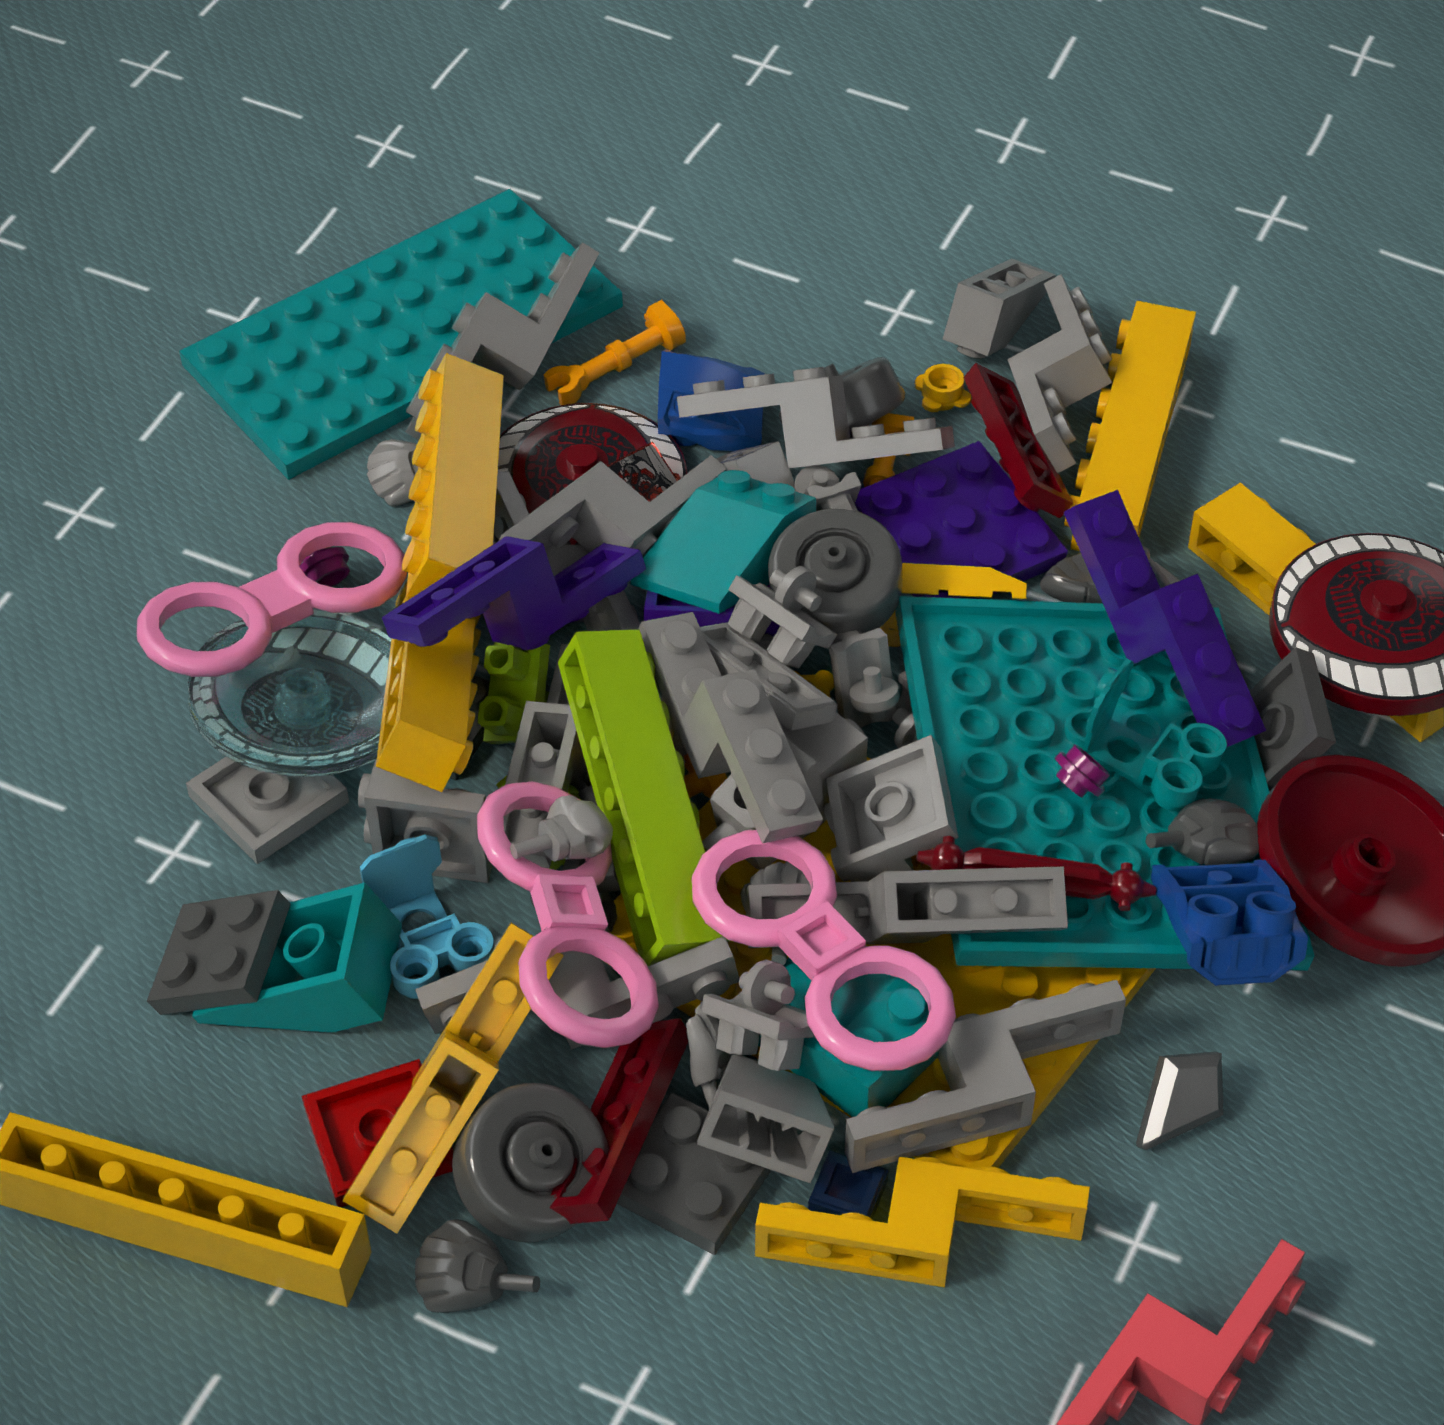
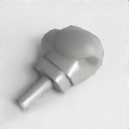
[510,795,613,862]

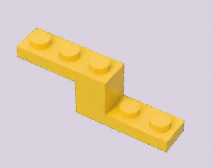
[343,922,564,1234]
[755,1156,1090,1288]

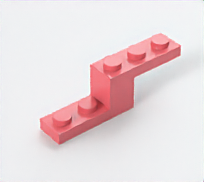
[1056,1239,1306,1425]

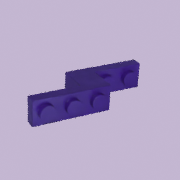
[1063,490,1266,748]
[382,536,646,650]

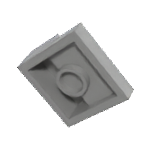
[824,735,958,882]
[358,760,493,883]

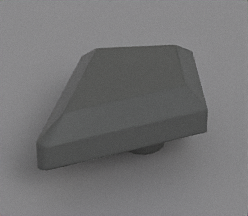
[1136,1052,1223,1150]

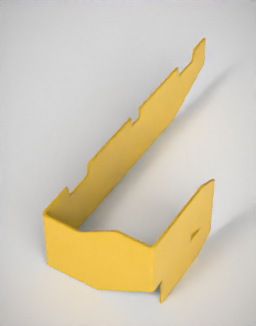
[880,563,1027,647]

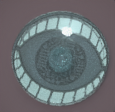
[188,610,391,777]

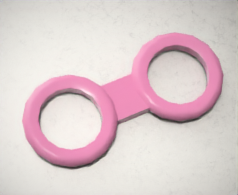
[137,522,407,677]
[477,781,659,1048]
[691,830,956,1071]

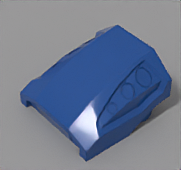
[658,350,765,451]
[1151,859,1308,986]

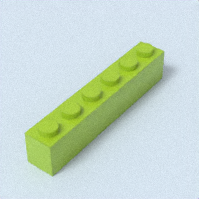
[558,629,730,966]

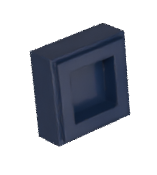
[808,1150,889,1220]

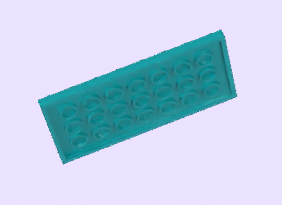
[179,189,623,480]

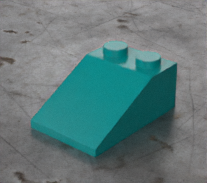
[630,470,816,614]
[192,882,402,1033]
[758,958,939,1117]

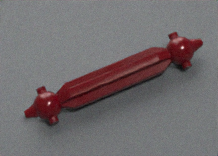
[916,836,1156,911]

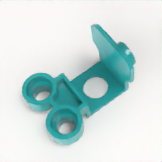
[1082,658,1227,811]

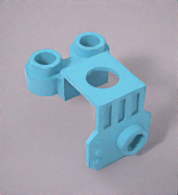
[360,834,494,999]

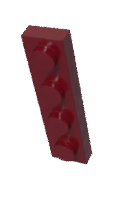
[963,363,1073,518]
[549,1018,688,1224]

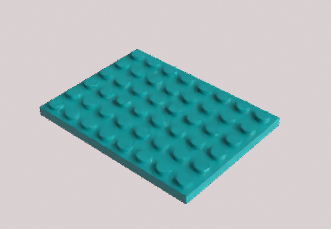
[895,596,1315,971]

